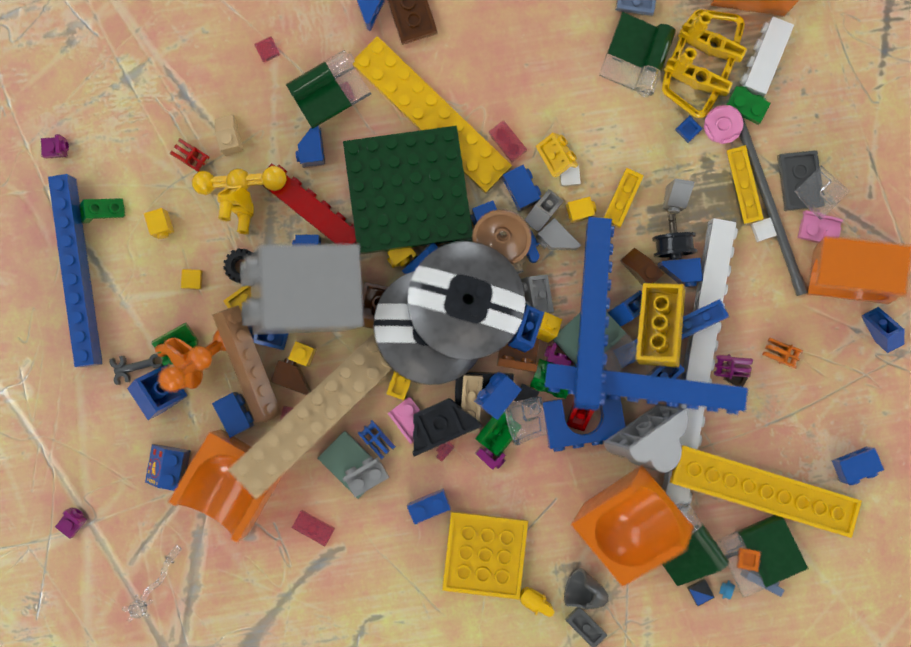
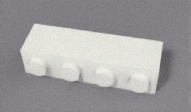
[739,16,794,97]

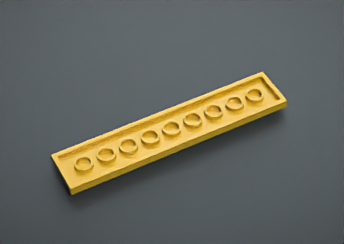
[351,36,512,194]
[669,445,862,538]

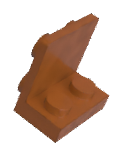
[497,338,540,372]

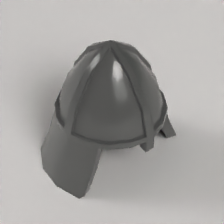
[564,568,608,609]

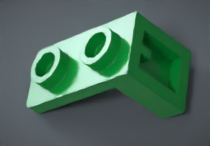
[79,198,125,223]

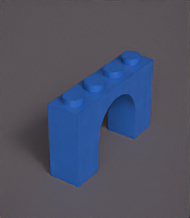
[541,394,626,452]

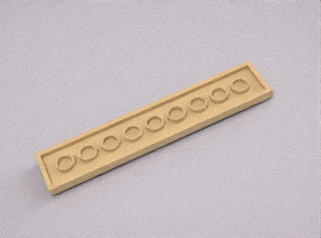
[228,334,392,500]

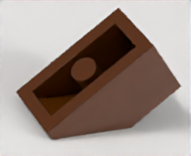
[620,248,664,286]
[271,358,311,395]

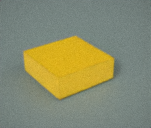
[181,269,203,290]

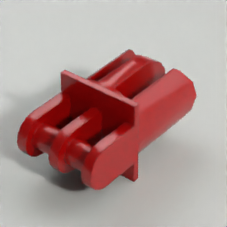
[170,138,210,172]

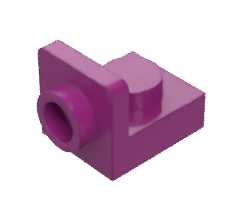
[41,134,69,159]
[544,343,572,366]
[475,447,506,470]
[55,507,87,539]

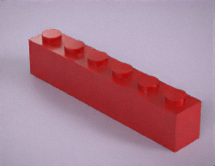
[262,163,357,245]

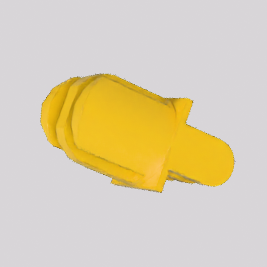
[520,587,554,617]

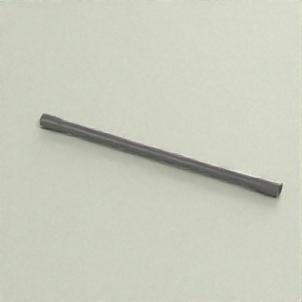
[726,99,808,296]

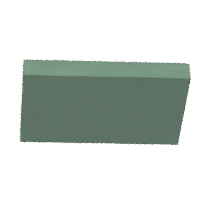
[317,431,371,499]

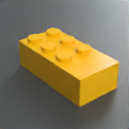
[636,283,685,367]

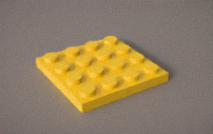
[442,511,528,600]

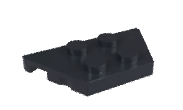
[413,397,482,457]

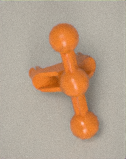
[155,330,226,392]

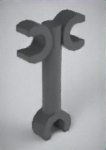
[109,354,163,385]

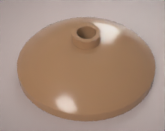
[472,210,531,264]

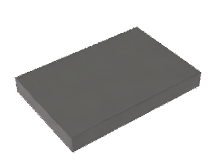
[778,150,824,211]

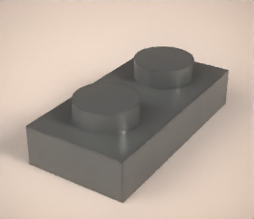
[565,607,607,647]

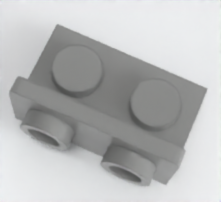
[521,274,554,313]
[342,456,389,497]

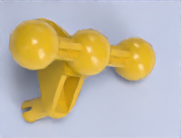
[192,166,287,235]

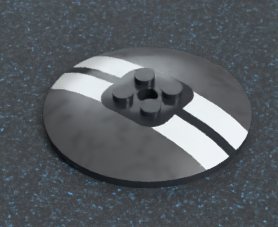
[407,242,525,360]
[373,272,479,385]

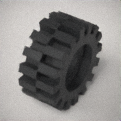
[223,248,253,284]

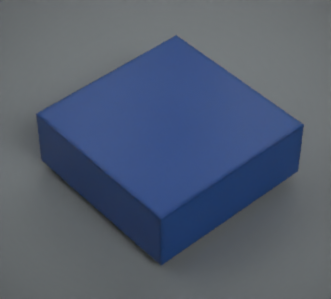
[675,116,703,143]

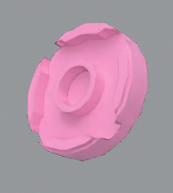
[704,105,744,144]

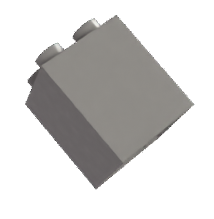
[240,245,363,335]

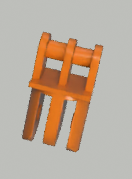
[762,337,803,369]

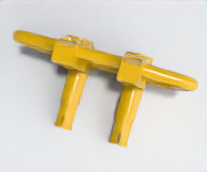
[662,9,747,118]

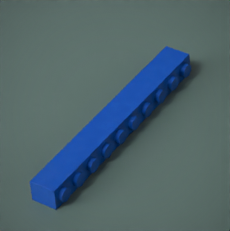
[48,174,103,367]
[574,217,615,410]
[544,363,748,415]

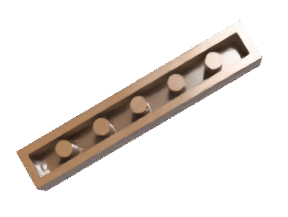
[212,305,282,423]

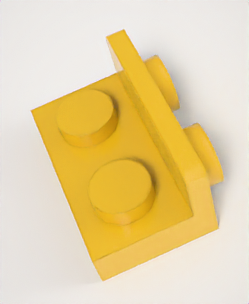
[536,133,578,178]

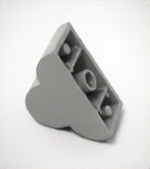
[603,404,688,472]

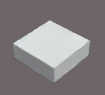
[560,165,581,187]
[751,218,777,242]

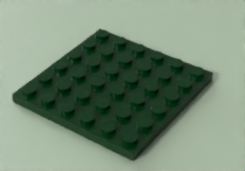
[343,126,473,255]

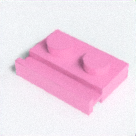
[797,210,843,243]
[387,397,421,444]

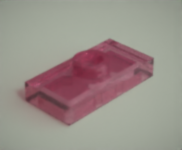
[291,510,335,546]

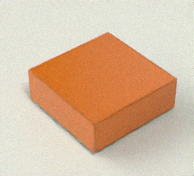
[736,548,760,572]

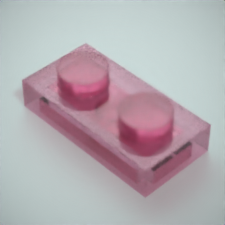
[488,120,527,162]

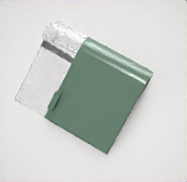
[553,312,637,372]

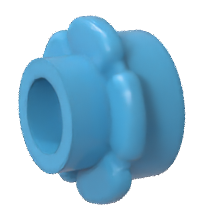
[719,580,735,600]

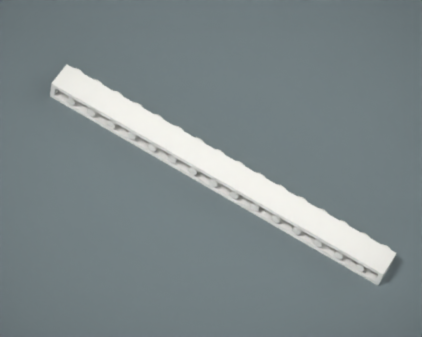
[662,218,738,519]

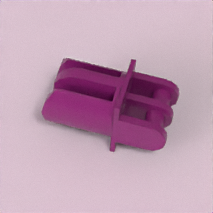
[714,354,753,379]

